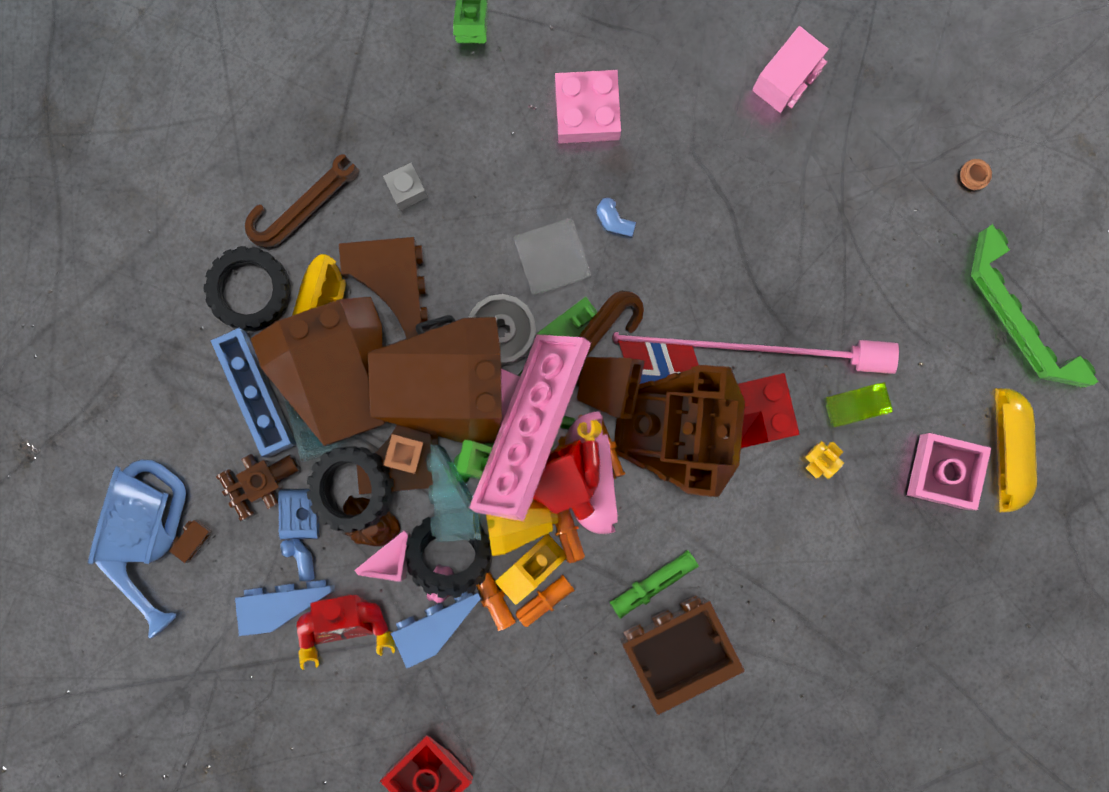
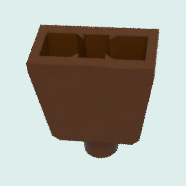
[575,357,645,419]

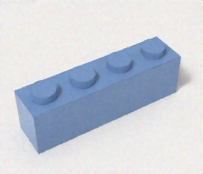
[211,328,296,458]

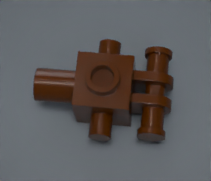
[216,454,299,522]

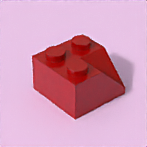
[738,373,800,449]
[380,735,473,792]

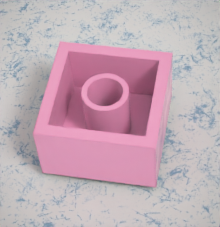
[752,26,829,113]
[555,70,621,143]
[907,433,991,510]

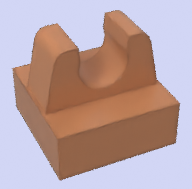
[384,434,423,474]

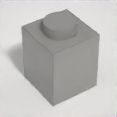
[383,163,428,211]

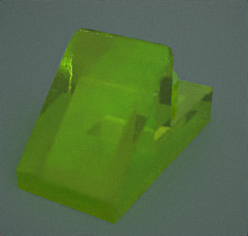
[824,382,893,428]

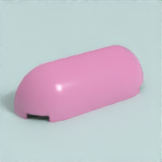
[565,411,618,534]

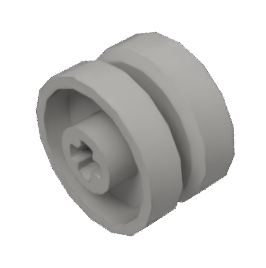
[469,294,536,367]

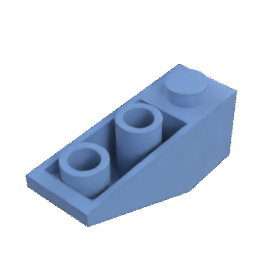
[235,580,335,636]
[391,592,482,668]

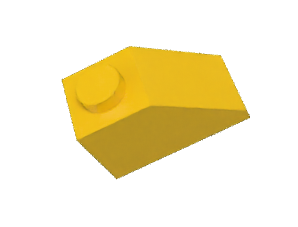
[495,533,566,605]

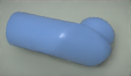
[597,198,636,237]
[280,538,315,581]

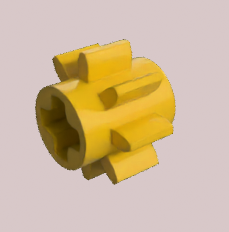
[805,441,844,479]

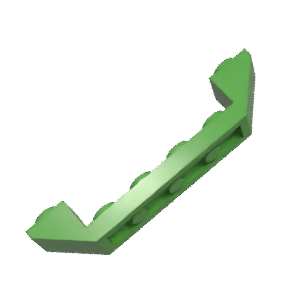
[971,224,1098,388]

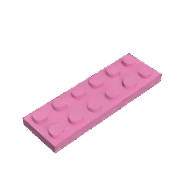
[469,335,591,521]

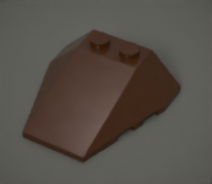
[251,297,385,447]
[368,317,502,444]
[615,365,745,497]

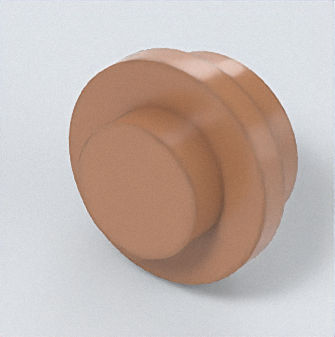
[960,159,992,190]

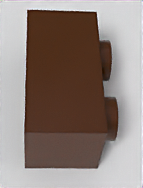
[169,520,213,563]

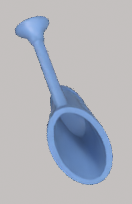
[88,459,186,639]

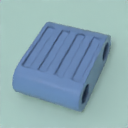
[278,489,319,540]

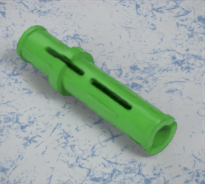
[609,550,699,619]

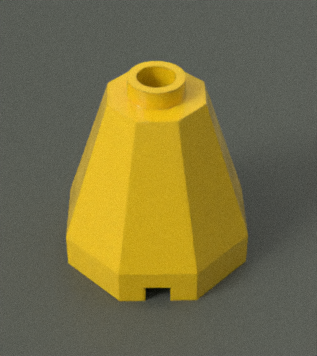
[486,499,558,556]

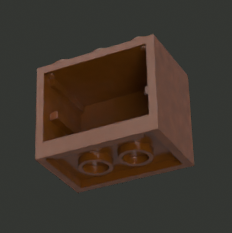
[620,595,745,715]

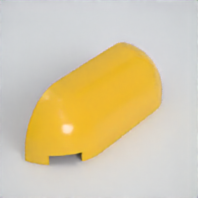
[292,254,345,316]
[995,388,1037,512]

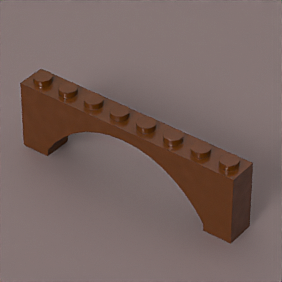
[339,237,442,495]

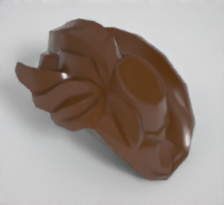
[343,495,401,546]

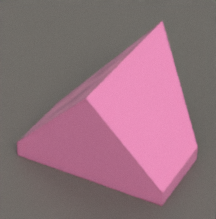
[354,530,411,581]

